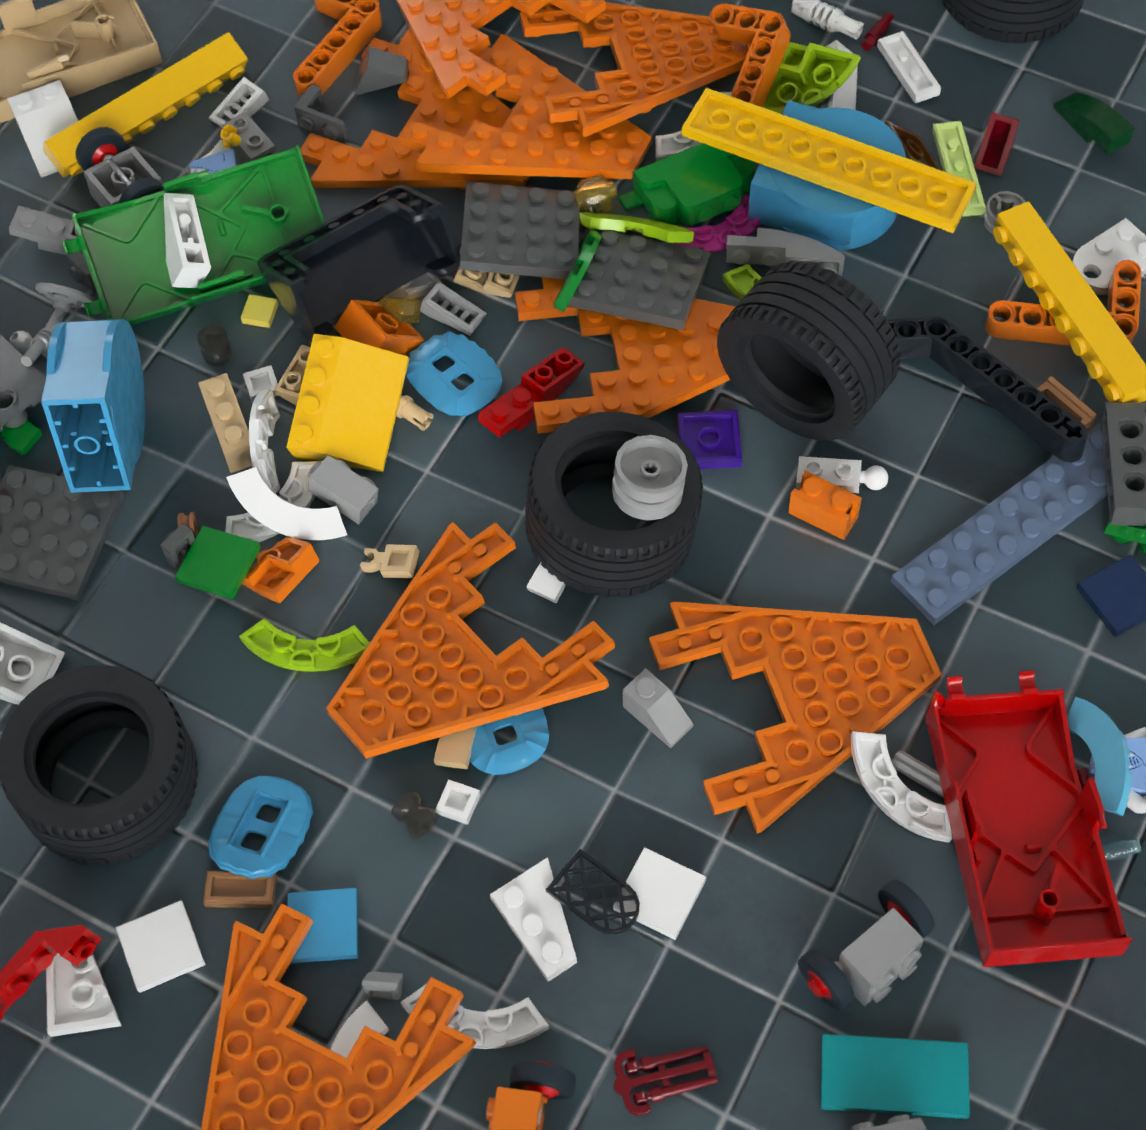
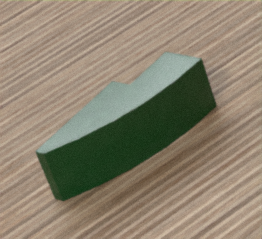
[1053,92,1135,154]

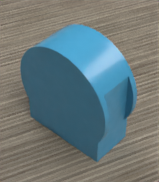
[748,100,906,251]
[41,319,145,493]

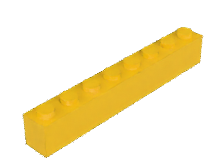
[43,32,248,178]
[993,201,1146,403]

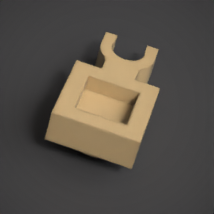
[360,544,420,578]

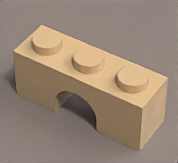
[198,373,252,473]

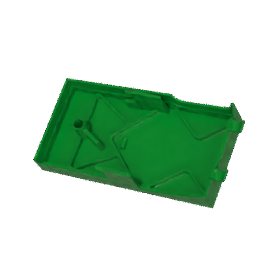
[62,145,325,326]

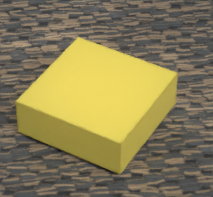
[241,294,278,328]

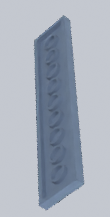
[890,422,1131,625]

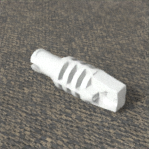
[792,0,864,40]

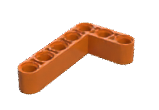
[293,0,382,98]
[710,4,791,108]
[984,260,1142,346]

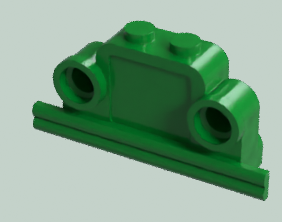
[618,143,755,225]

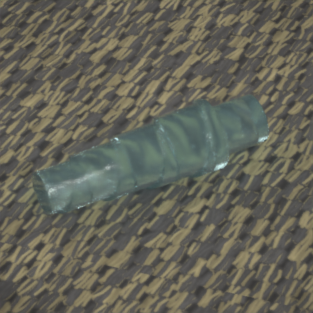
[1102,839,1141,861]

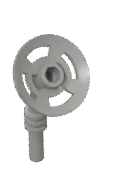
[21,283,95,366]

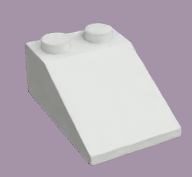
[7,80,78,178]
[0,622,65,705]

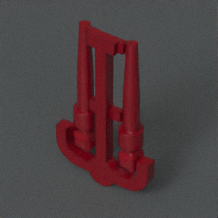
[613,1046,718,1116]

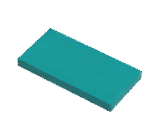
[821,1034,970,1119]

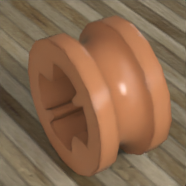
[177,512,199,539]

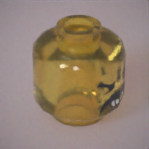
[574,174,618,213]

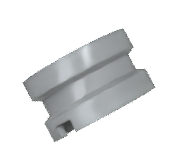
[983,191,1026,234]

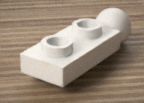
[796,456,888,493]

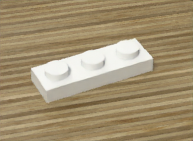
[877,31,941,104]

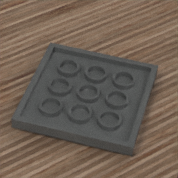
[459,181,580,279]
[567,230,711,330]
[0,465,125,601]

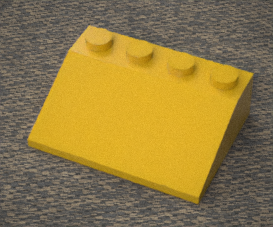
[286,334,409,472]

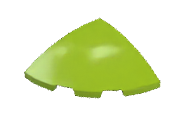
[763,42,861,114]

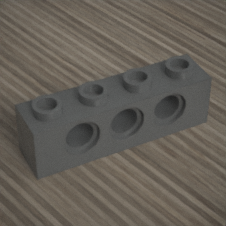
[1101,402,1146,526]

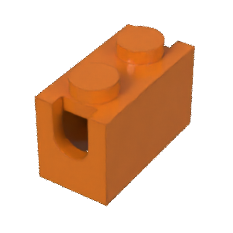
[788,471,862,540]

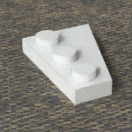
[490,857,577,982]
[46,953,122,1037]

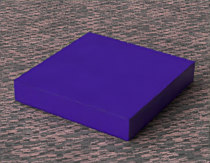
[677,410,742,469]

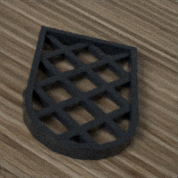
[546,849,640,935]

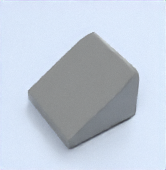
[362,972,404,1000]

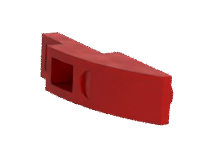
[478,347,585,438]

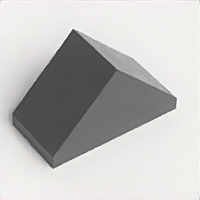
[355,46,408,95]

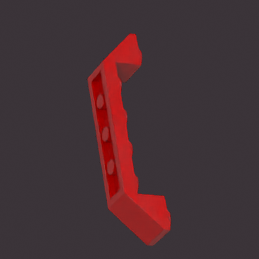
[0,925,102,1021]

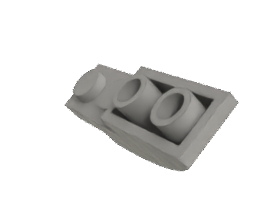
[9,205,84,256]
[726,228,845,277]

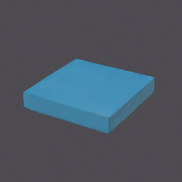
[288,888,359,963]

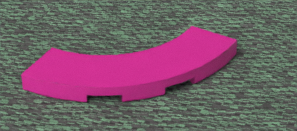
[672,195,761,253]

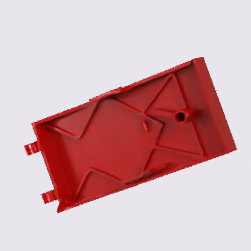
[925,670,1132,968]

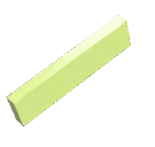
[932,121,986,217]

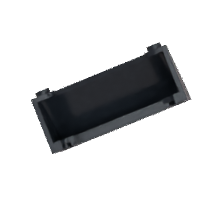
[257,185,460,345]

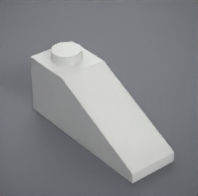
[164,193,211,288]

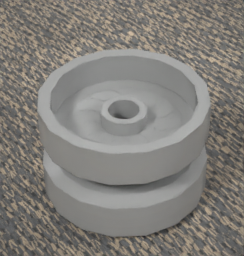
[612,435,688,521]

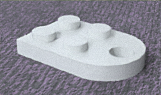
[1073,218,1146,295]

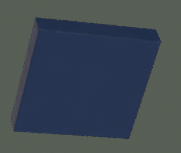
[1076,554,1146,637]

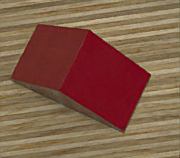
[974,112,1020,176]

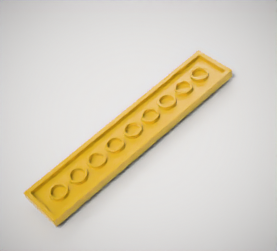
[681,88,977,233]

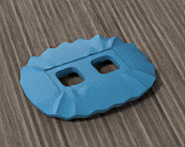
[406,331,503,416]
[470,707,550,775]
[208,776,314,879]

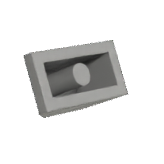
[622,668,693,749]

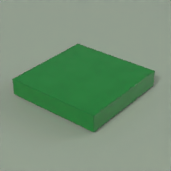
[175,526,261,600]

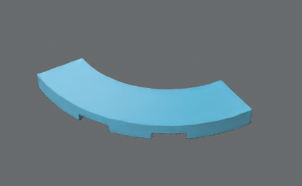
[1067,697,1132,816]

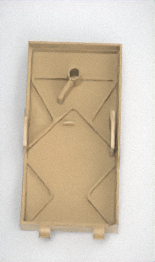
[0,0,163,123]

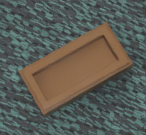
[203,871,277,908]

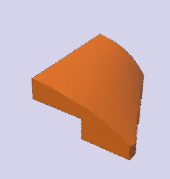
[242,536,320,604]

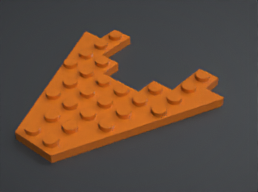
[395,0,606,99]
[520,2,751,137]
[300,28,530,188]
[400,34,652,180]
[515,277,736,434]
[326,522,615,758]
[649,602,942,834]
[201,903,476,1130]

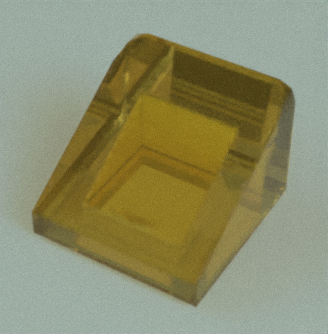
[379,298,420,323]

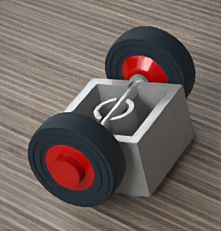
[76,127,164,208]
[798,880,935,1010]

